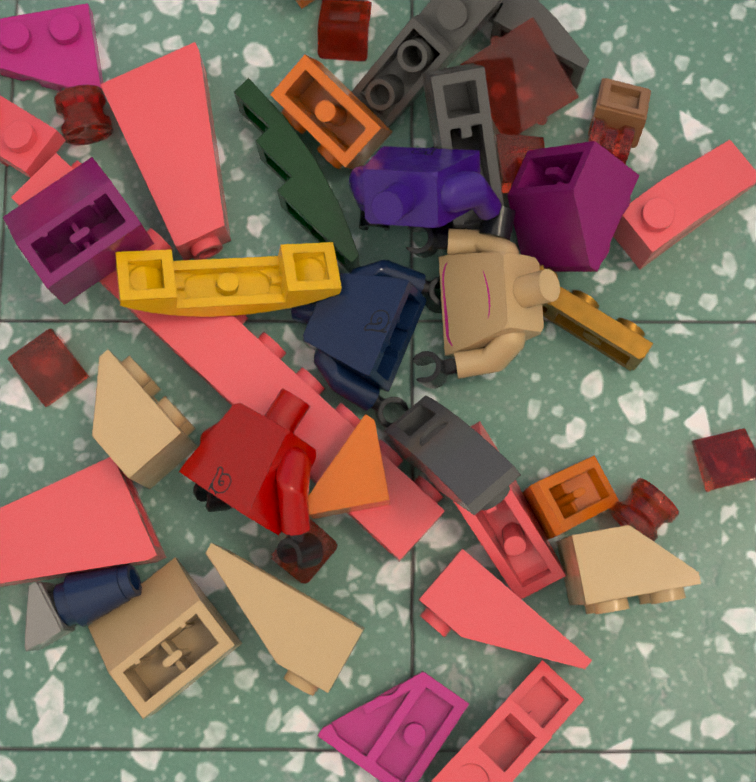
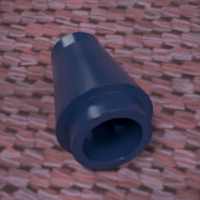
[53,564,142,627]

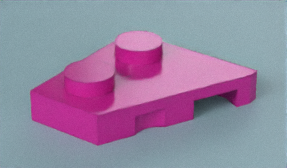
[0,3,106,102]

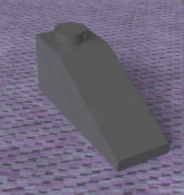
[422,63,504,230]

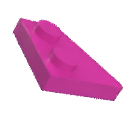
[317,671,469,782]

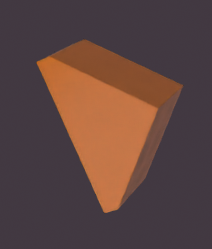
[308,414,390,519]
[522,455,620,540]

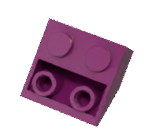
[507,141,639,272]
[2,157,154,305]

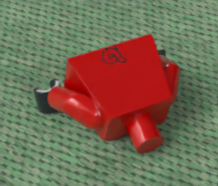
[179,388,323,570]

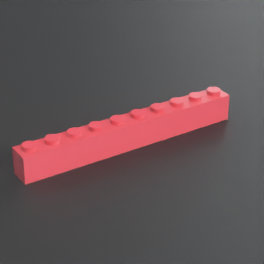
[11,153,445,562]

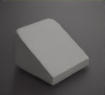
[25,581,76,651]

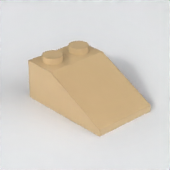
[206,543,365,696]

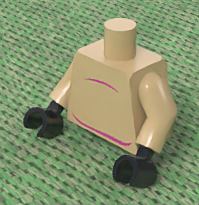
[406,226,560,389]

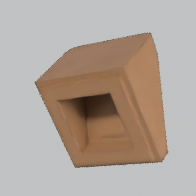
[588,78,651,148]

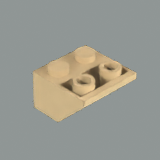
[92,350,198,489]
[556,525,701,614]
[88,557,242,719]

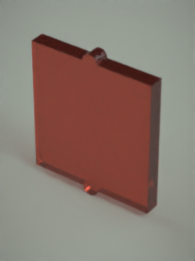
[460,17,580,142]

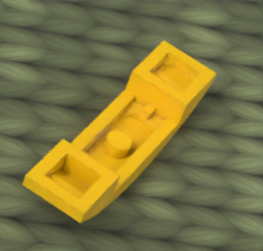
[115,242,342,317]

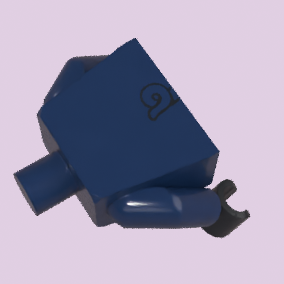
[291,260,442,428]

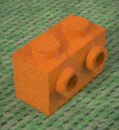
[270,55,393,170]

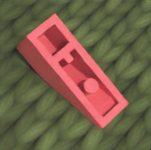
[613,140,756,269]
[453,421,566,599]
[418,549,592,669]

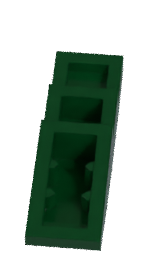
[234,78,360,273]

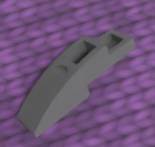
[352,0,503,128]
[384,395,521,515]

